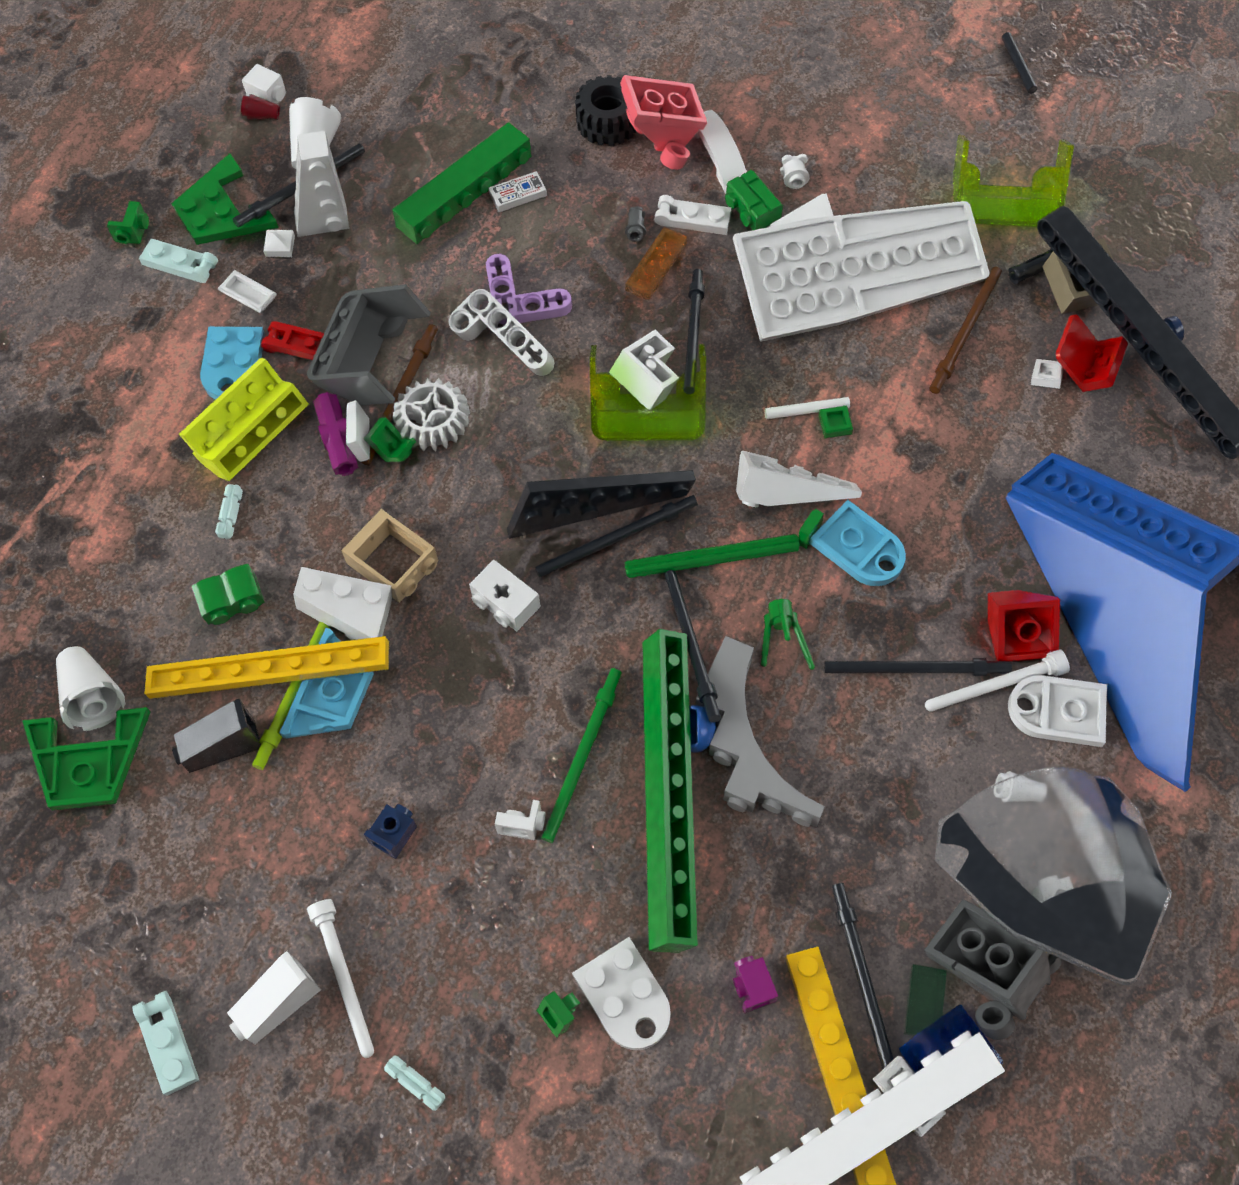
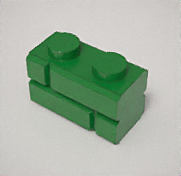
[725,169,783,230]

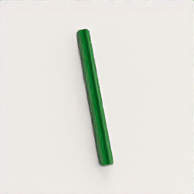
[625,534,800,578]

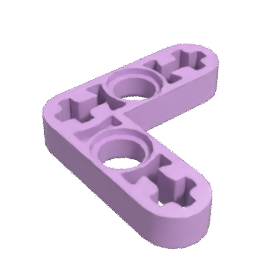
[486,254,572,325]

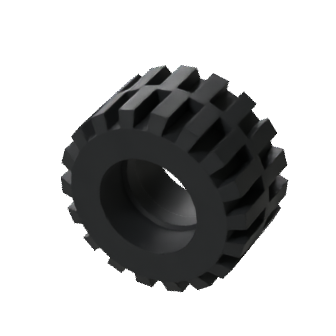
[575,75,637,146]

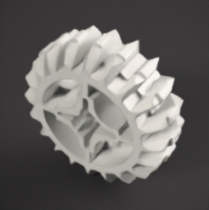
[393,378,470,452]

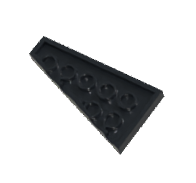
[507,470,696,539]

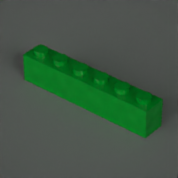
[392,122,532,244]

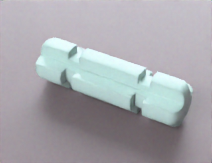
[215,484,243,539]
[384,1055,445,1110]

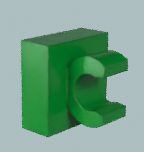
[536,991,580,1038]

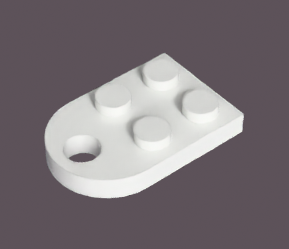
[1008,675,1107,747]
[572,937,671,1050]

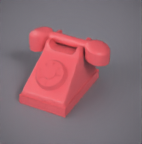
[620,75,707,170]

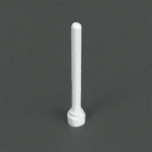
[925,649,1070,712]
[307,899,374,1058]

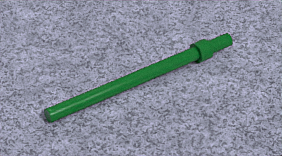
[541,668,622,843]

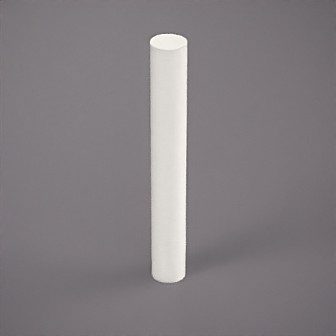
[765,397,850,420]

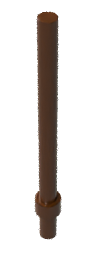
[929,266,1002,394]
[361,324,438,466]

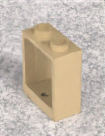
[341,509,438,603]

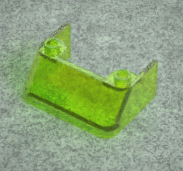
[953,135,1074,227]
[590,344,706,441]

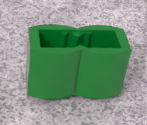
[192,564,265,625]

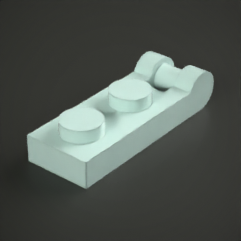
[139,238,218,283]
[132,991,199,1096]

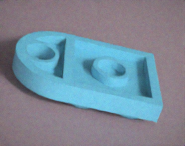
[200,326,265,400]
[809,500,906,586]

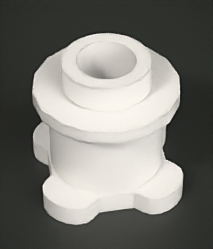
[780,154,810,189]

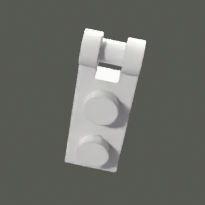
[654,195,731,235]

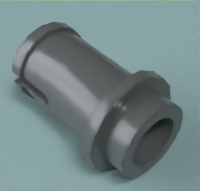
[625,206,646,242]

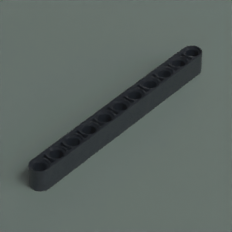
[1037,206,1239,459]

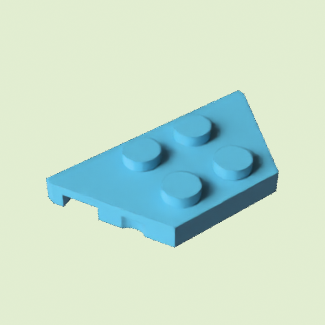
[280,628,374,739]

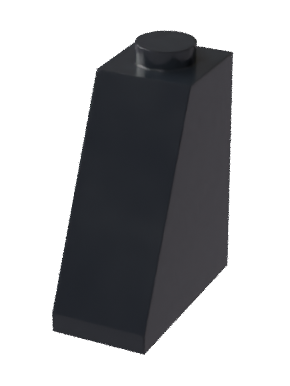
[172,698,261,773]

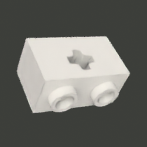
[469,559,541,632]

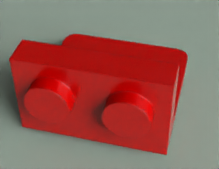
[1055,314,1128,392]

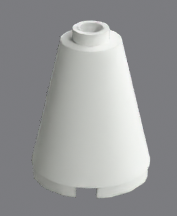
[289,97,341,171]
[56,646,125,731]

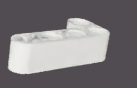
[449,289,555,376]

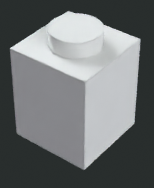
[242,64,286,104]

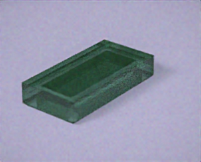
[904,964,947,1041]

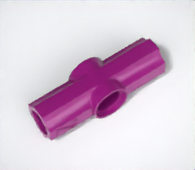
[313,392,359,476]

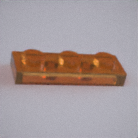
[625,227,687,301]

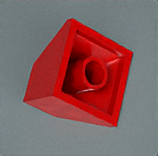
[988,590,1060,661]

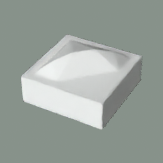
[263,230,295,257]
[1031,359,1064,389]

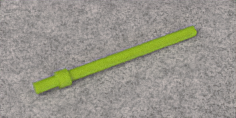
[252,622,331,770]

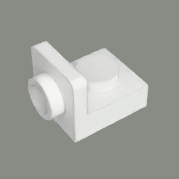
[495,800,546,840]

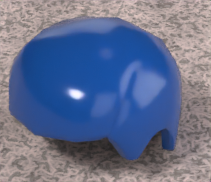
[689,705,716,753]

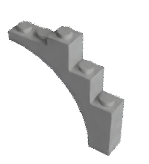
[696,636,825,827]

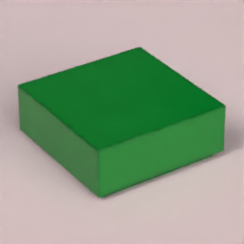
[818,405,853,439]
[798,509,824,549]

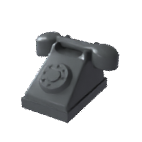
[924,899,1062,1040]

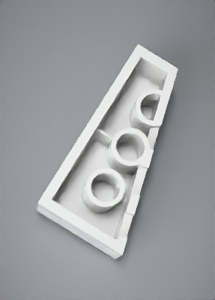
[294,131,349,237]

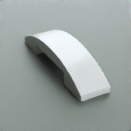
[695,110,747,194]

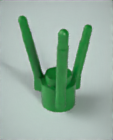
[761,599,815,670]

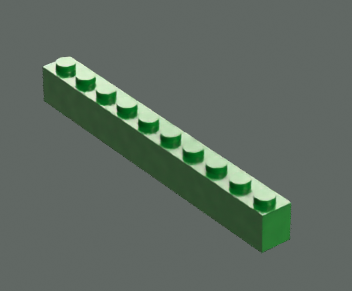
[642,628,698,953]

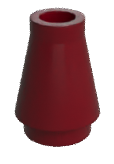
[241,94,280,120]

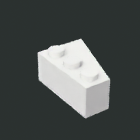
[293,567,392,640]

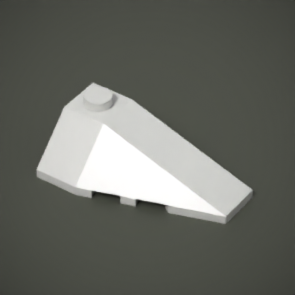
[736,451,862,507]

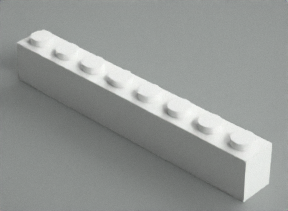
[739,1031,1005,1185]

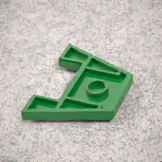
[171,153,279,245]
[22,707,151,811]

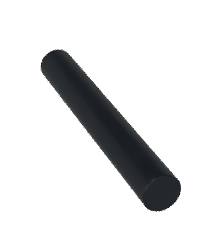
[1001,32,1038,94]

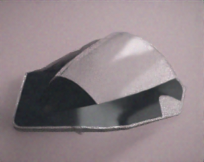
[935,767,1172,985]

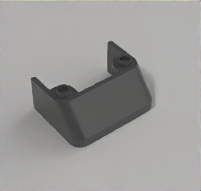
[307,284,431,405]

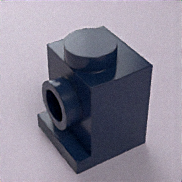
[364,804,417,859]

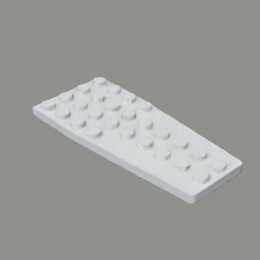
[733,201,989,342]

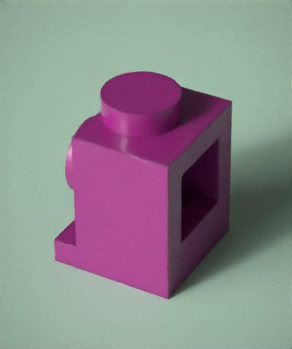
[733,956,778,1014]

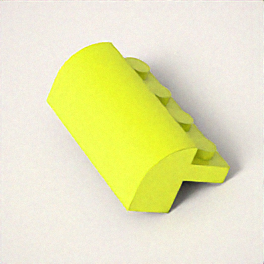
[179,358,309,481]

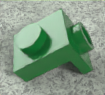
[107,201,149,244]
[364,417,416,462]

